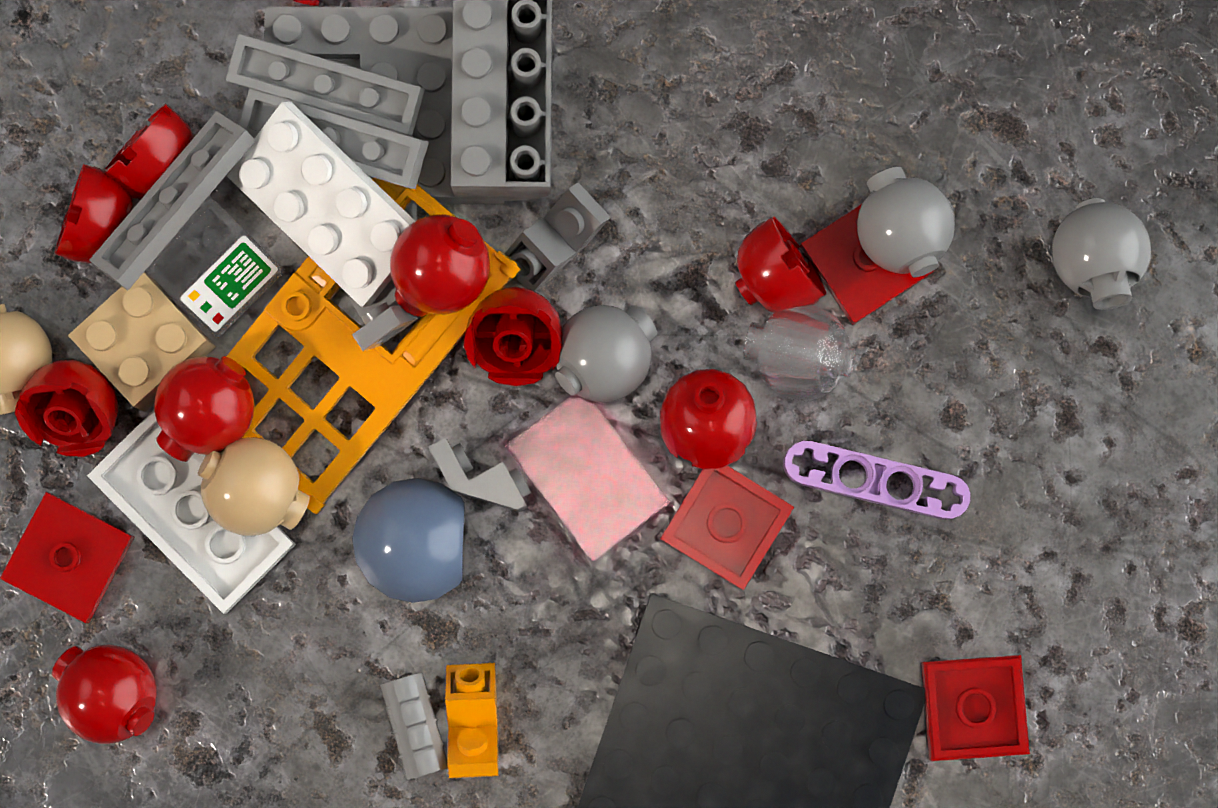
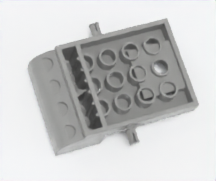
[264,0,552,221]

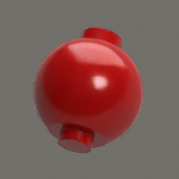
[390,215,490,317]
[154,356,254,462]
[52,645,157,744]

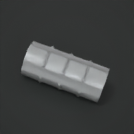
[380,673,448,780]

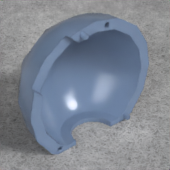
[352,478,465,603]

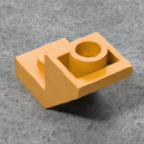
[445,663,498,778]

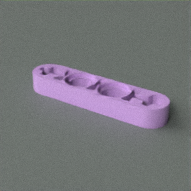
[783,441,970,519]

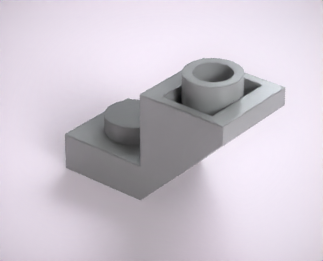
[504,183,611,292]
[348,280,417,351]
[428,438,531,512]

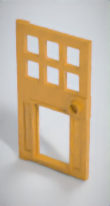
[226,177,521,514]

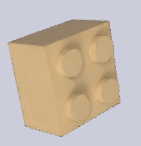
[68,272,216,412]

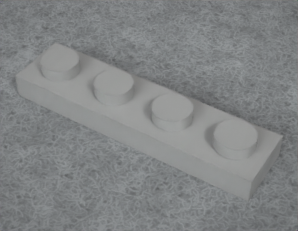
[225,34,425,136]
[239,88,429,189]
[89,111,256,291]

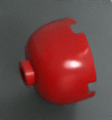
[104,103,194,200]
[55,164,132,264]
[735,217,827,315]
[464,286,562,386]
[15,360,119,457]
[660,369,757,469]

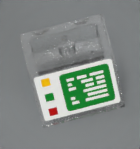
[145,195,286,339]

